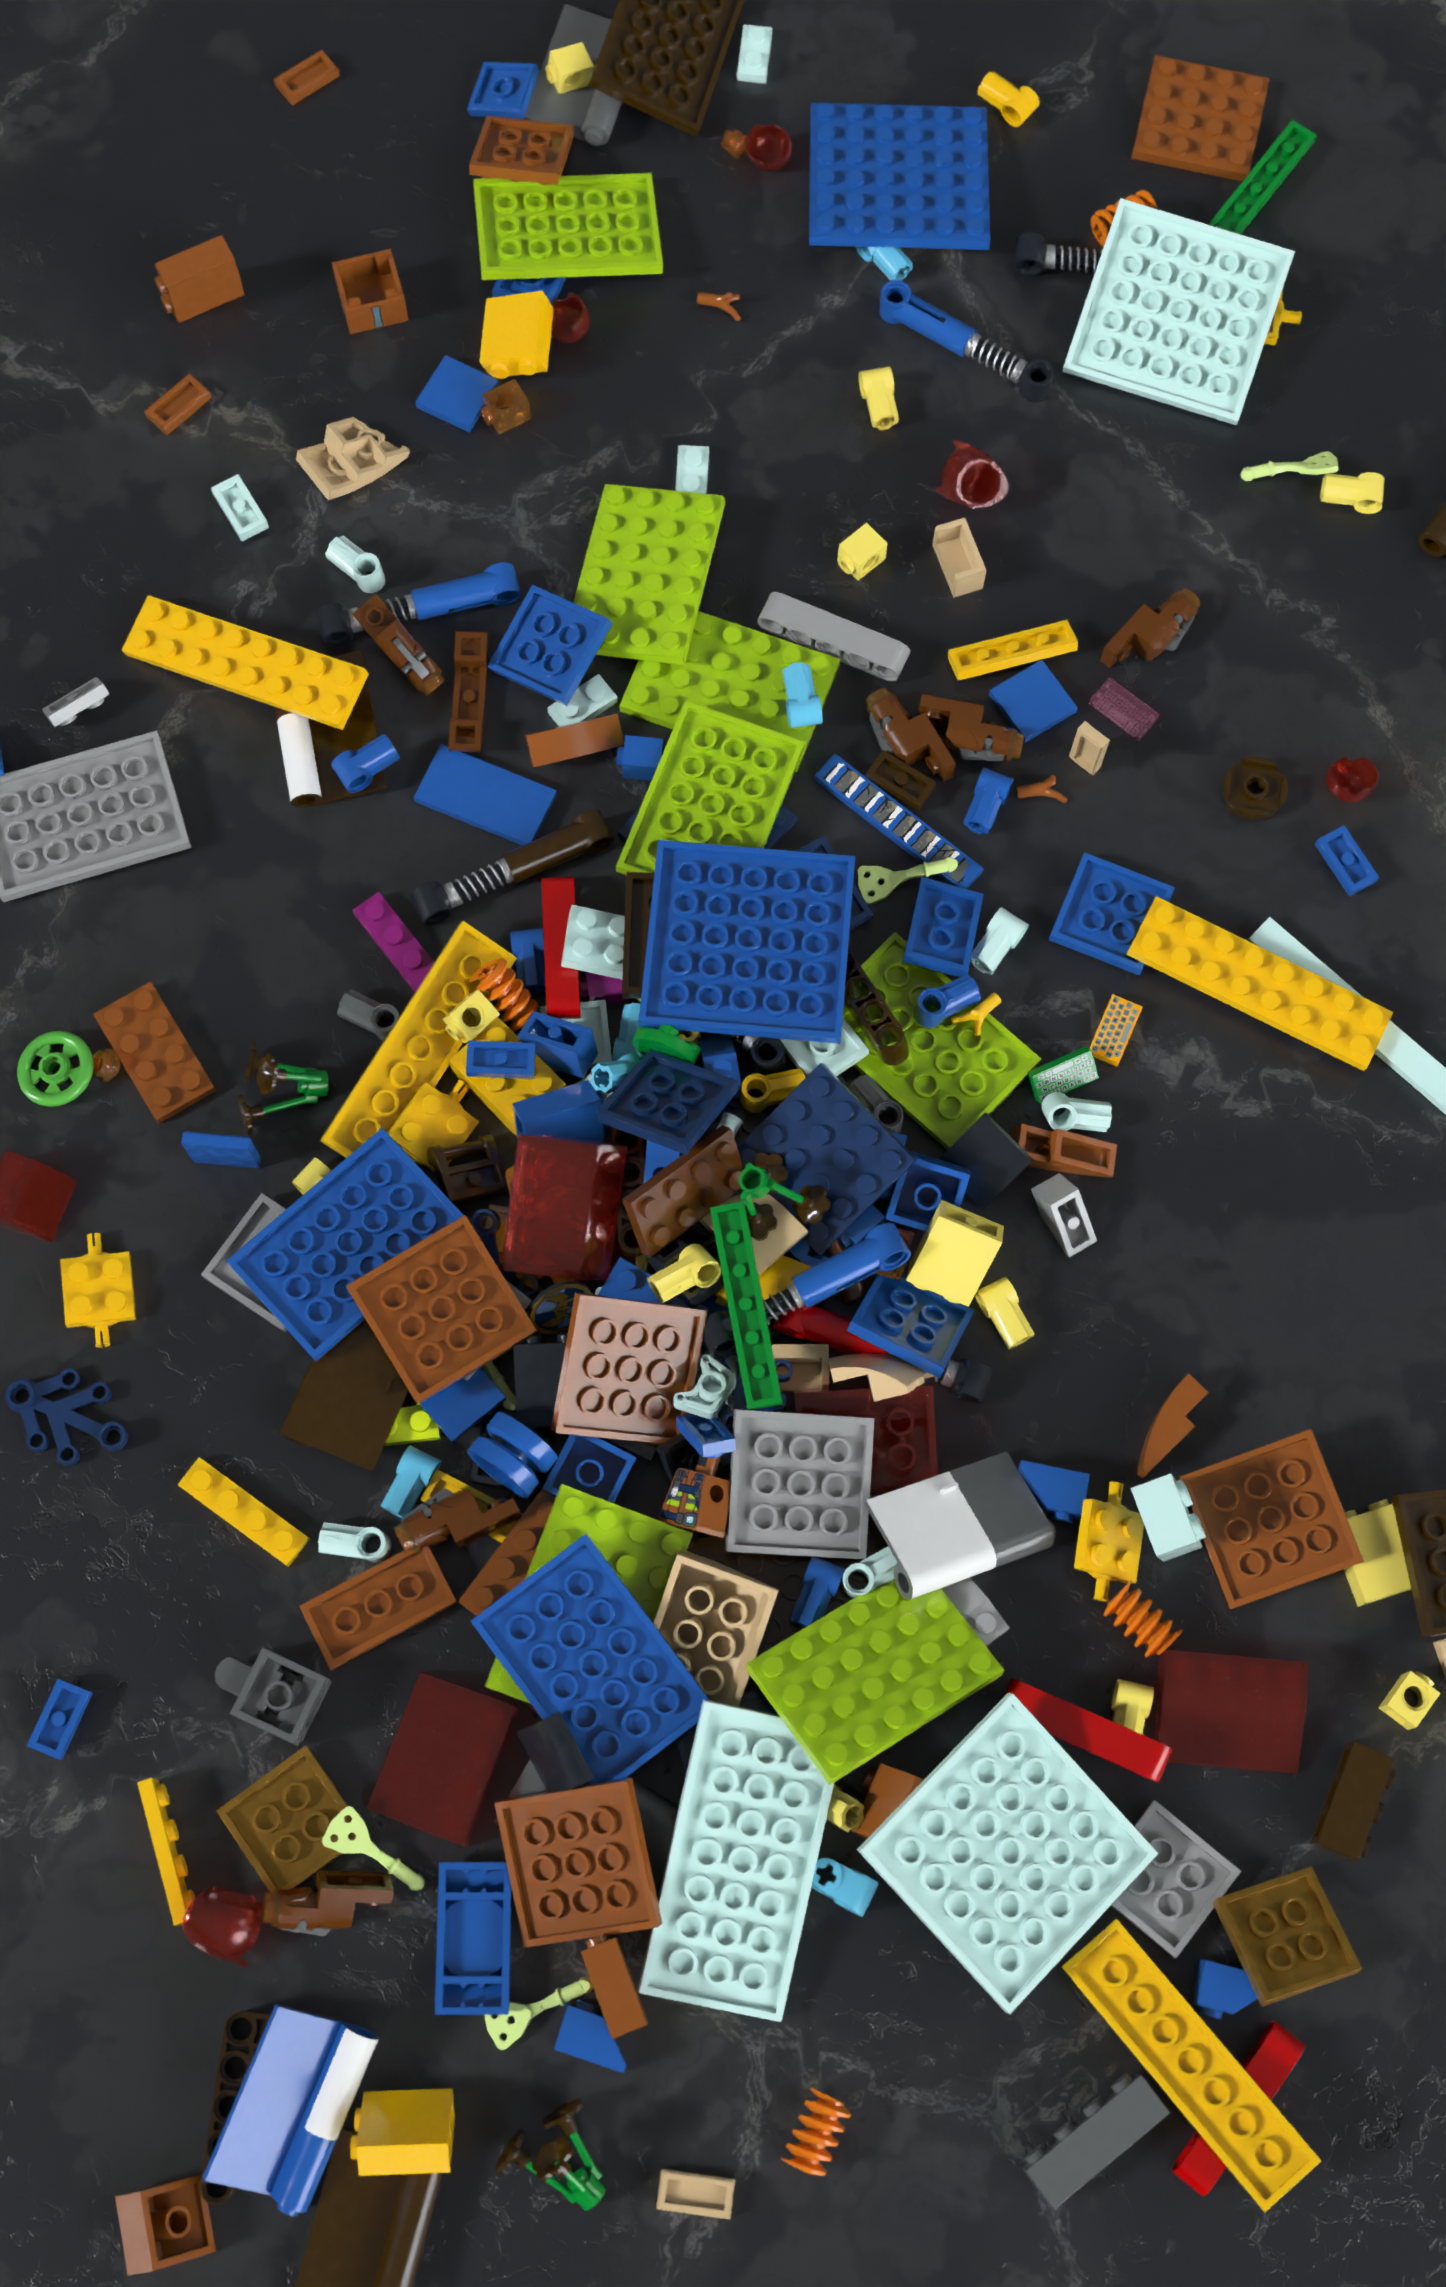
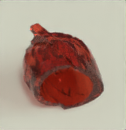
[936,440,1008,508]
[183,1886,272,1968]

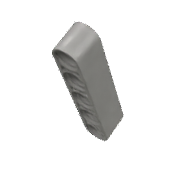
[757,592,910,681]

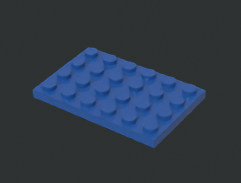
[226,1128,471,1362]
[470,1533,711,1784]

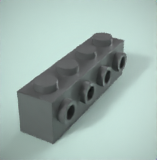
[1022,2073,1170,2210]

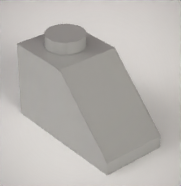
[1031,1173,1097,1257]

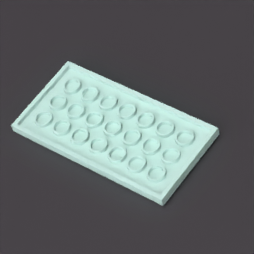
[638,1699,834,2022]

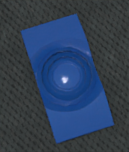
[435,1862,512,2015]

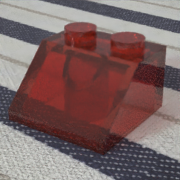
[0,1150,77,1243]

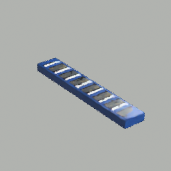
[814,754,983,889]

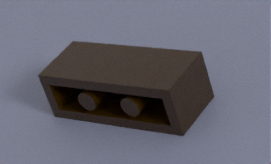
[1310,1741,1396,1862]

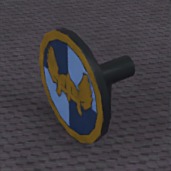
[528,1275,592,1334]

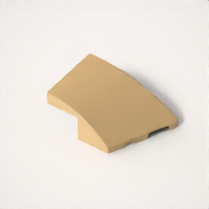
[296,417,410,500]
[699,1194,808,1275]
[827,1353,934,1401]

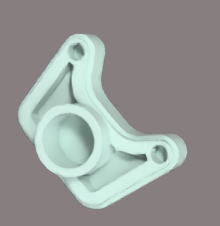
[674,1354,736,1419]

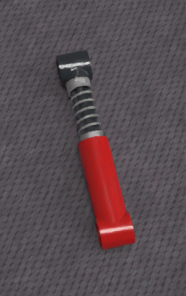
[773,1305,993,1404]

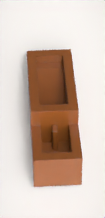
[525,713,624,767]
[1010,1124,1117,1178]
[1137,1373,1209,1479]

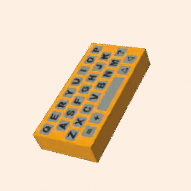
[1089,994,1143,1067]

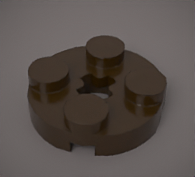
[1222,757,1288,820]

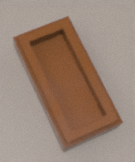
[274,50,340,105]
[144,373,212,435]

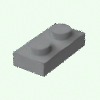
[42,677,109,727]

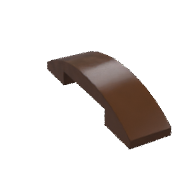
[448,631,488,752]

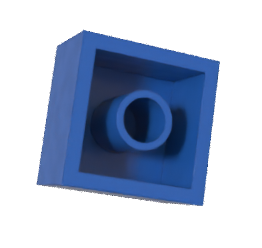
[885,1150,970,1231]
[542,1434,637,1503]

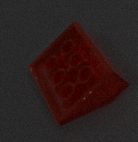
[500,1134,627,1281]
[793,1383,938,1493]
[1155,1650,1308,1774]
[366,1672,519,1847]

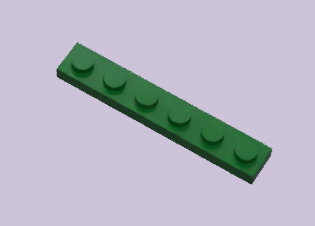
[1208,120,1317,235]
[710,1201,783,1411]

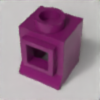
[580,972,629,1005]

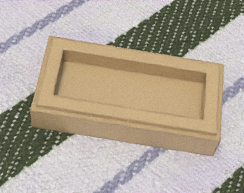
[1069,721,1110,775]
[656,2168,735,2219]

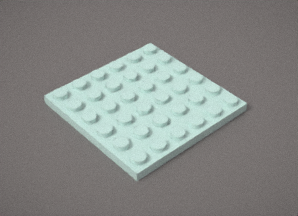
[1062,198,1295,425]
[857,1693,1158,2014]

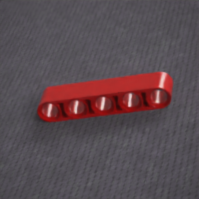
[542,876,581,1019]
[1003,1678,1173,1783]
[1172,2020,1306,2197]

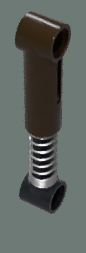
[410,809,614,926]

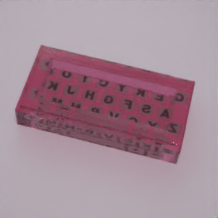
[1089,677,1160,741]

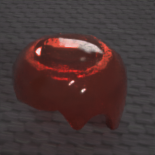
[745,124,793,171]
[551,293,591,343]
[1325,756,1379,803]

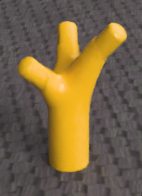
[951,993,1001,1036]

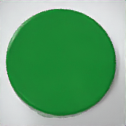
[632,1025,701,1065]

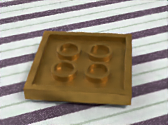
[216,1745,356,1900]
[1213,1866,1362,2007]

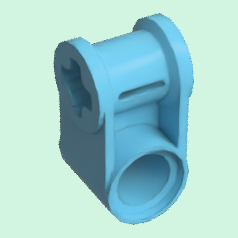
[811,1858,879,1917]

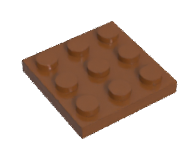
[469,115,574,185]

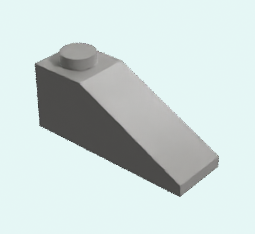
[941,1578,1009,1646]

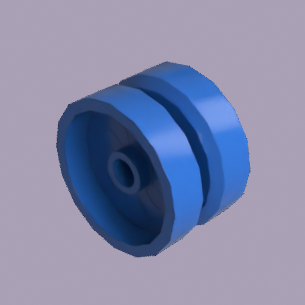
[467,1412,558,1498]

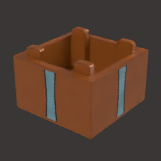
[332,249,409,334]

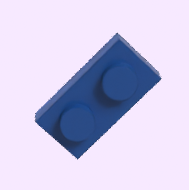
[1314,825,1379,896]
[466,1040,536,1079]
[676,1413,736,1458]
[27,1679,93,1760]

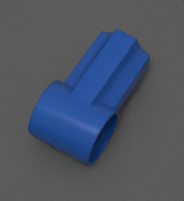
[331,733,400,793]
[963,767,1014,834]
[510,928,546,995]
[914,974,981,1028]
[790,1556,845,1628]

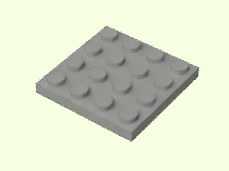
[725,1409,874,1559]

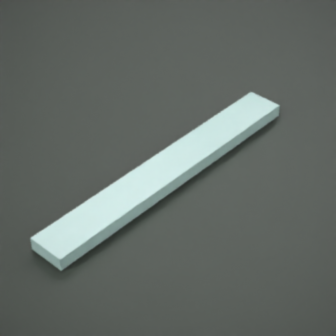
[1247,917,1446,1115]

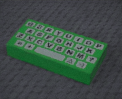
[1028,1046,1099,1104]

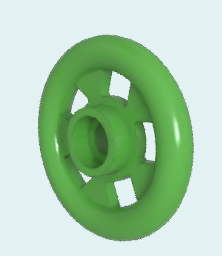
[17,1031,94,1107]

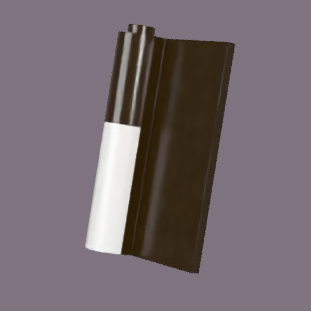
[275,650,388,808]

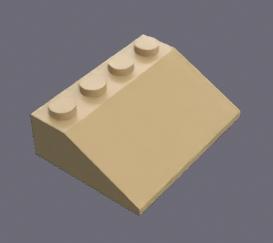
[654,1550,779,1707]

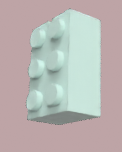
[1131,1474,1206,1562]

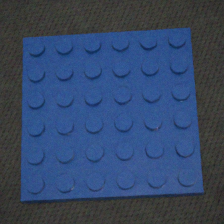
[809,103,990,250]
[638,840,855,1044]

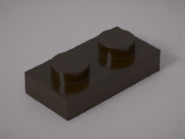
[865,750,937,812]

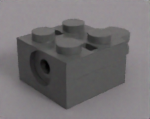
[215,1647,332,1747]

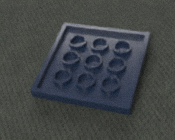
[737,1063,917,1255]

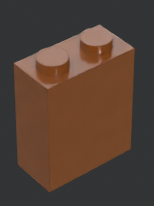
[154,235,245,323]
[581,1933,648,2039]

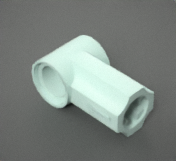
[325,535,385,593]
[970,907,1029,975]
[1042,1092,1112,1132]
[318,1522,392,1562]
[842,1546,898,1598]

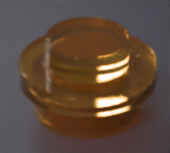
[721,129,749,158]
[92,1049,120,1082]

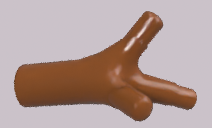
[697,292,741,322]
[1016,775,1067,803]

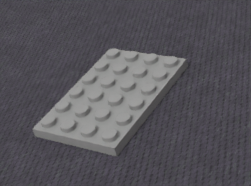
[0,731,192,902]

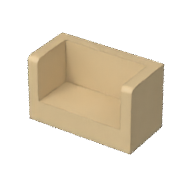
[933,518,987,597]
[772,1344,829,1392]

